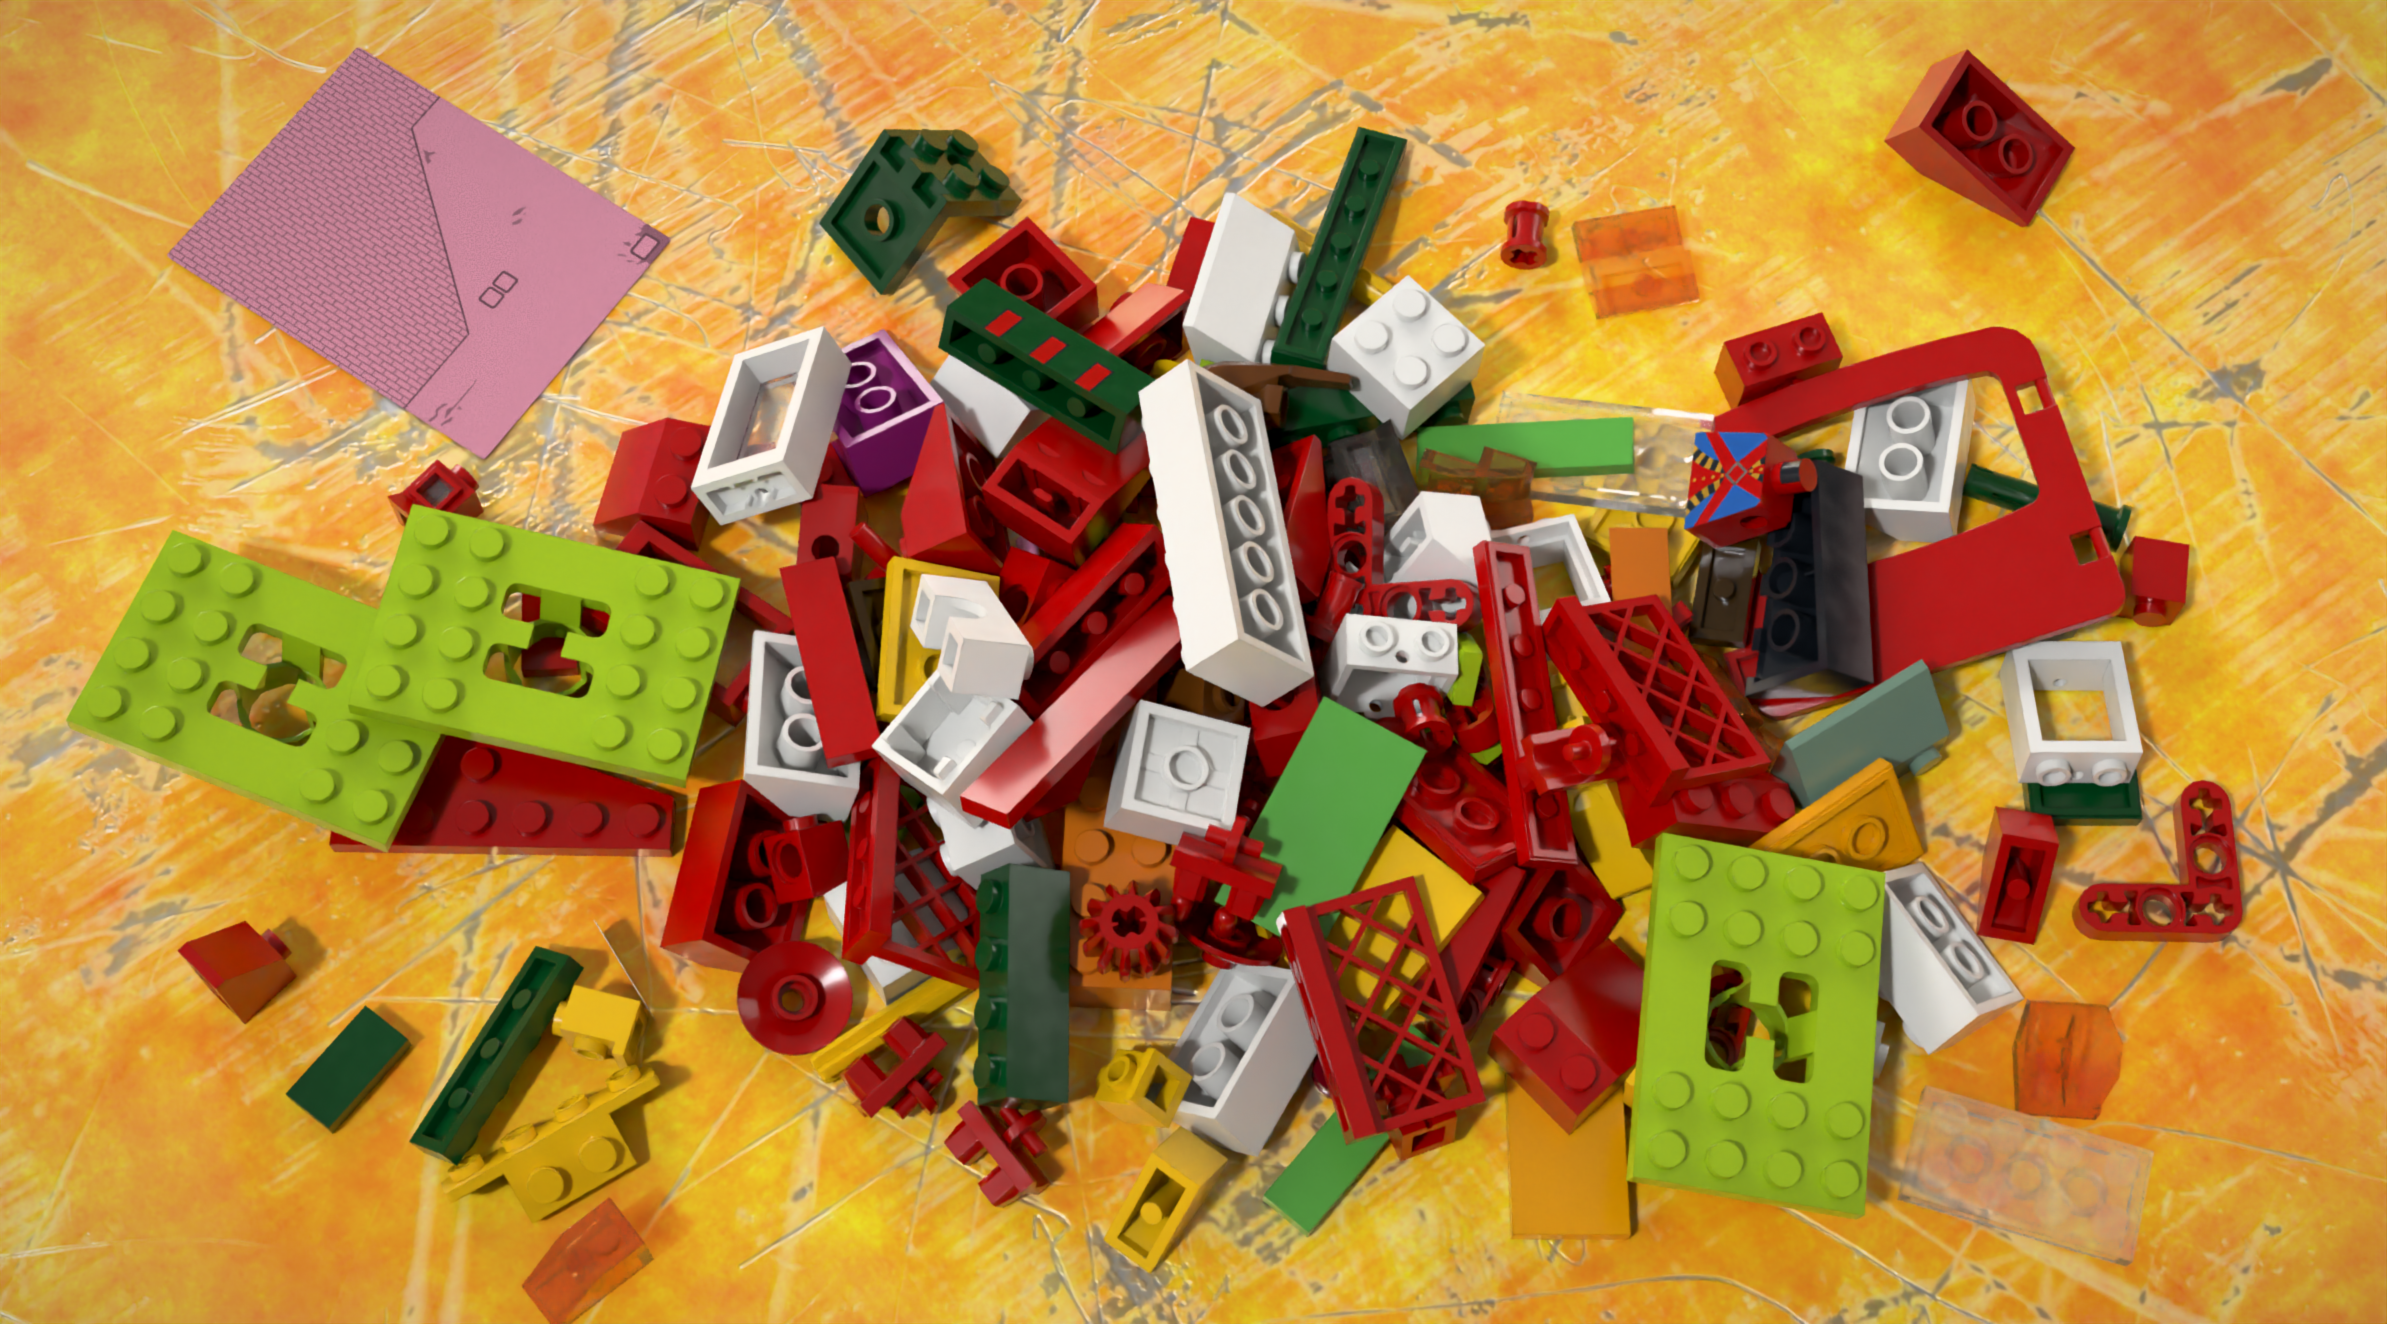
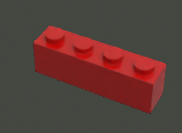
[1010,523,1171,722]

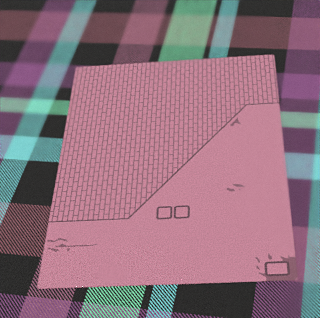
[167,47,670,459]

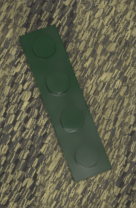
[409,946,584,1166]

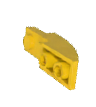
[1550,673,1655,899]

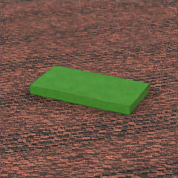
[1214,696,1427,940]

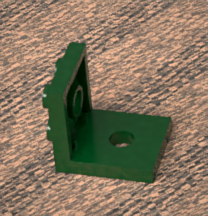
[819,129,1022,295]

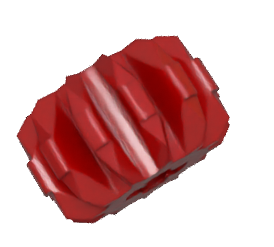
[1079,879,1179,983]

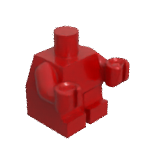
[1369,1054,1457,1162]

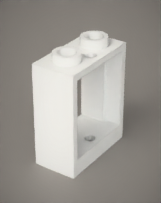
[1491,514,1614,661]
[1317,613,1458,730]
[1999,641,2143,786]

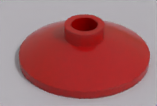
[1174,903,1283,970]
[736,940,853,1056]

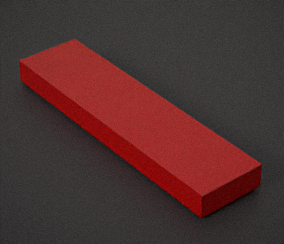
[779,556,880,769]

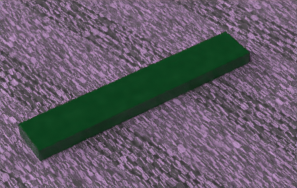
[1270,126,1408,370]

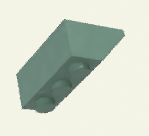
[1770,659,1950,810]

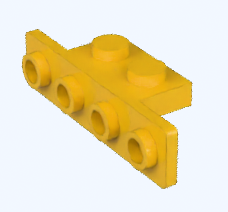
[441,1064,661,1224]

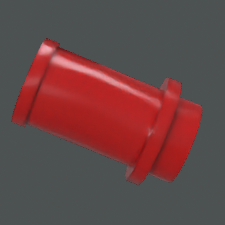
[1305,571,1364,644]

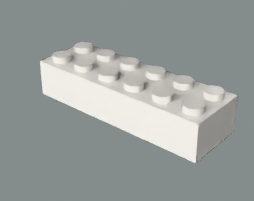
[1138,359,1314,707]

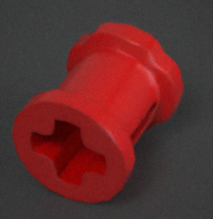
[1500,200,1550,270]
[1392,682,1454,759]

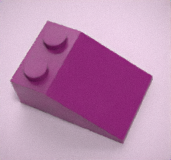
[798,329,944,498]

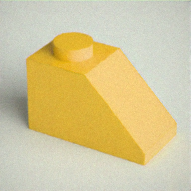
[1103,1126,1229,1274]

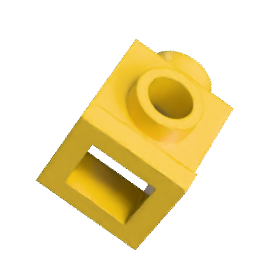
[552,985,648,1069]
[1093,1048,1192,1129]

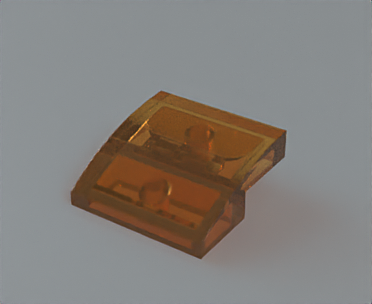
[1571,205,1700,320]
[1413,446,1537,526]

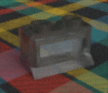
[1323,419,1420,556]

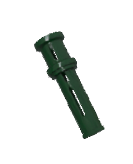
[1962,463,2132,553]

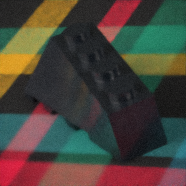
[1744,459,1874,699]

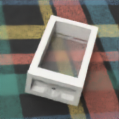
[691,326,852,525]

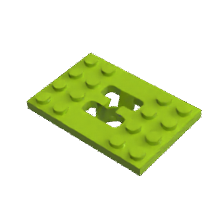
[348,504,741,788]
[66,530,446,852]
[1626,833,1886,1220]

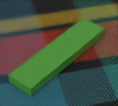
[1416,417,1635,483]
[1263,1024,1446,1238]

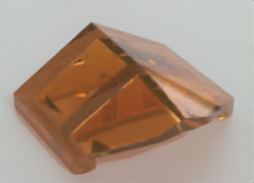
[2012,999,2123,1120]

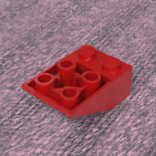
[981,416,1152,571]

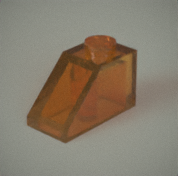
[521,1197,654,1324]

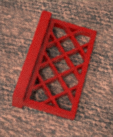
[1542,594,1772,808]
[841,756,980,991]
[1276,876,1486,1146]

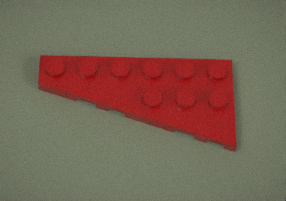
[329,735,676,857]

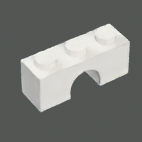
[910,574,1034,700]

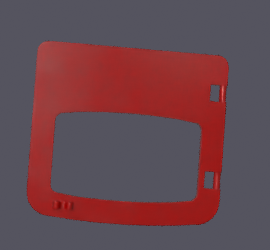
[1695,326,2126,721]

